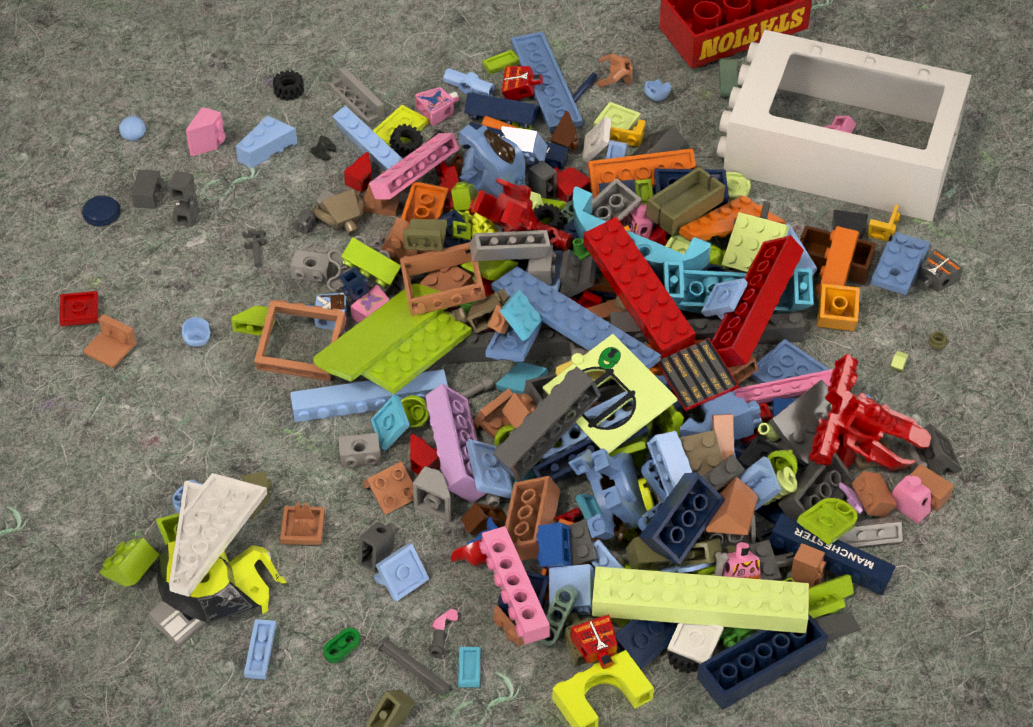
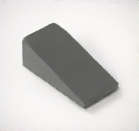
[814,612,860,641]

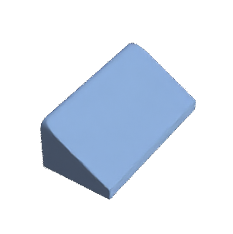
[461,147,483,179]

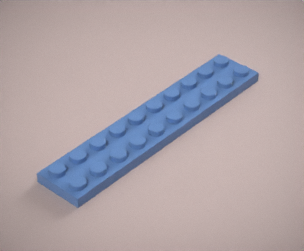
[491,266,661,369]

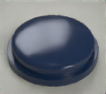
[82,195,121,226]

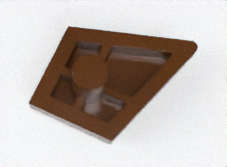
[447,152,464,178]

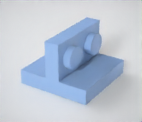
[701,278,748,320]
[738,457,782,510]
[374,543,429,601]

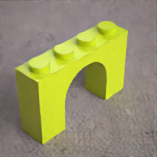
[552,650,654,727]

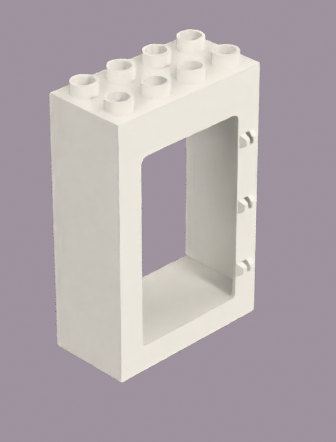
[717,30,971,222]

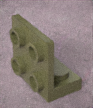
[403,219,447,251]

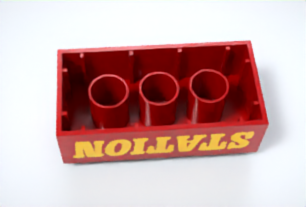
[659,0,812,69]

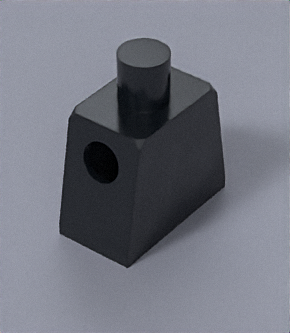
[832,210,868,240]

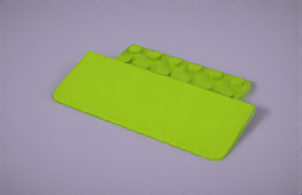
[313,284,472,394]

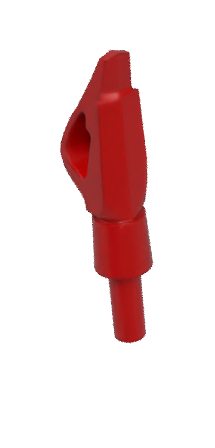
[553,507,582,522]

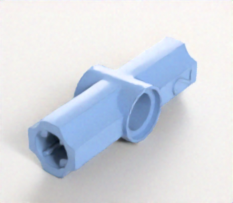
[443,68,495,97]

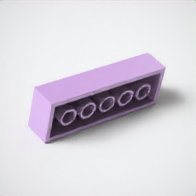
[425,384,487,503]

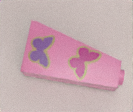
[351,285,390,323]

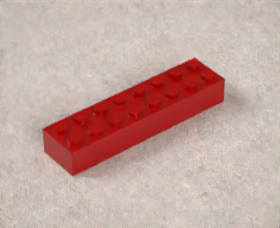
[583,217,696,358]
[711,235,804,368]

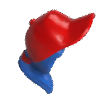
[451,517,498,567]

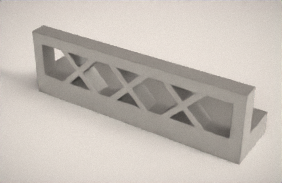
[329,67,385,125]
[838,516,903,547]

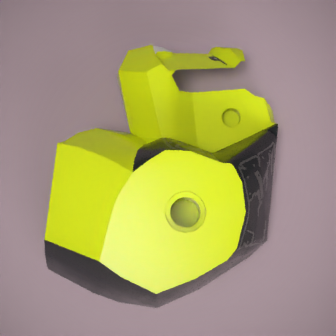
[157,541,288,623]

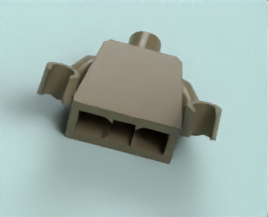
[308,189,365,235]
[452,288,509,333]

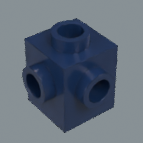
[339,267,370,301]

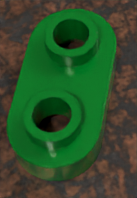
[323,628,361,663]

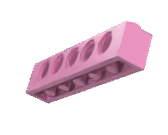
[369,133,459,199]
[479,526,550,644]

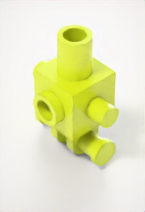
[471,213,499,238]

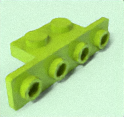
[808,574,854,619]

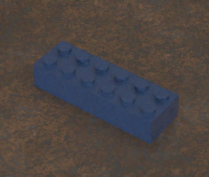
[697,613,828,710]

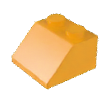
[817,283,860,331]

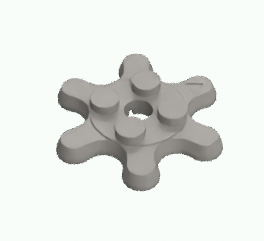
[327,236,390,304]

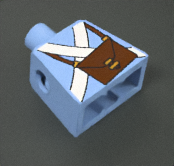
[306,292,348,332]

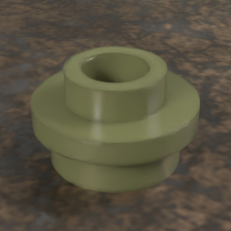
[928,331,948,349]

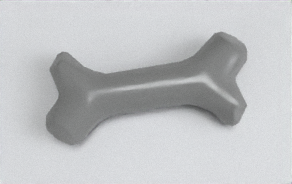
[903,443,927,471]
[714,552,729,576]

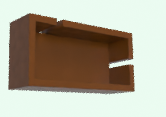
[800,225,877,284]

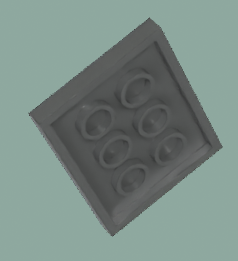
[768,380,841,465]

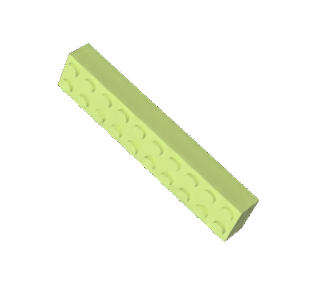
[592,566,809,633]

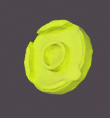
[638,478,655,518]

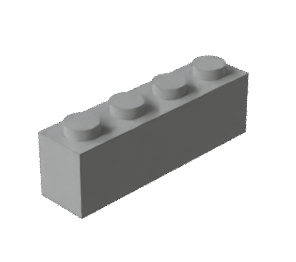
[469,230,551,261]

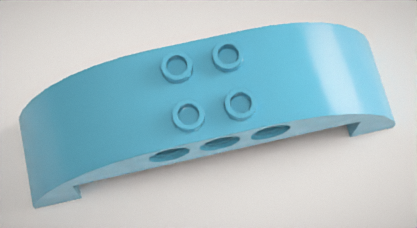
[573,186,711,281]
[663,261,814,315]

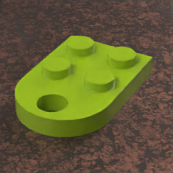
[797,498,858,545]

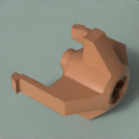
[596,53,633,87]

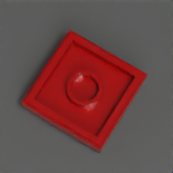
[60,291,99,326]

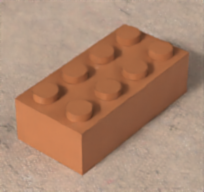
[505,476,560,561]

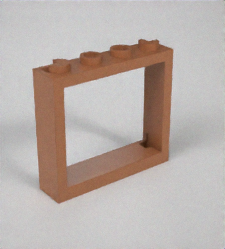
[400,242,486,316]
[254,300,347,381]

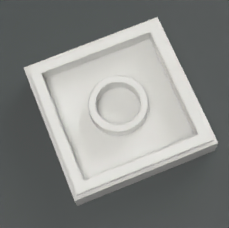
[583,117,611,163]
[667,623,724,664]

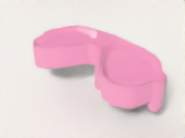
[431,609,458,630]

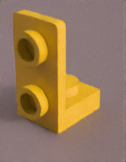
[609,120,646,147]
[867,204,901,242]

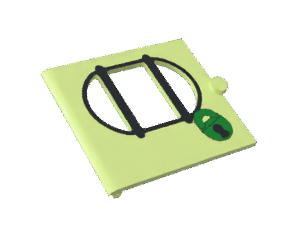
[543,334,677,454]

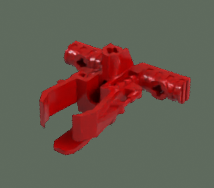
[469,178,575,252]
[809,354,931,471]

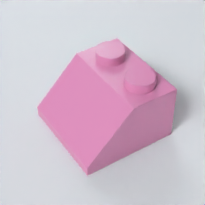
[186,107,226,156]

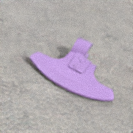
[839,482,871,516]

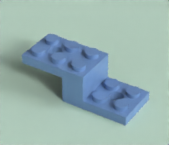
[871,232,930,295]

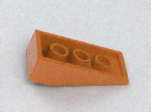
[401,182,448,223]

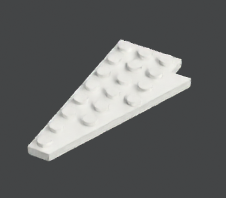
[169,473,267,596]

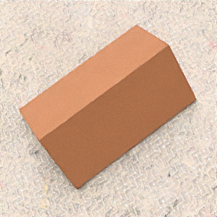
[706,477,758,535]

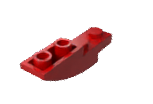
[434,160,459,213]

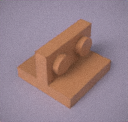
[363,171,399,217]
[473,388,513,439]

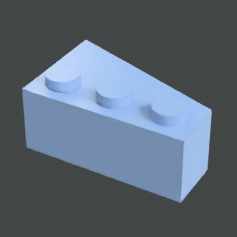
[236,115,297,168]

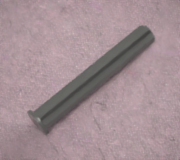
[377,636,450,696]

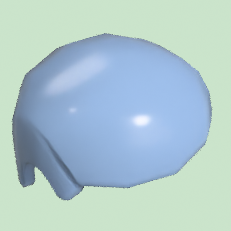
[644,79,672,102]
[119,116,146,141]
[182,317,211,347]

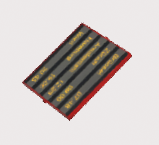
[657,338,739,412]

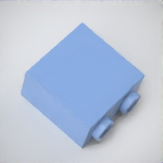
[549,564,595,617]

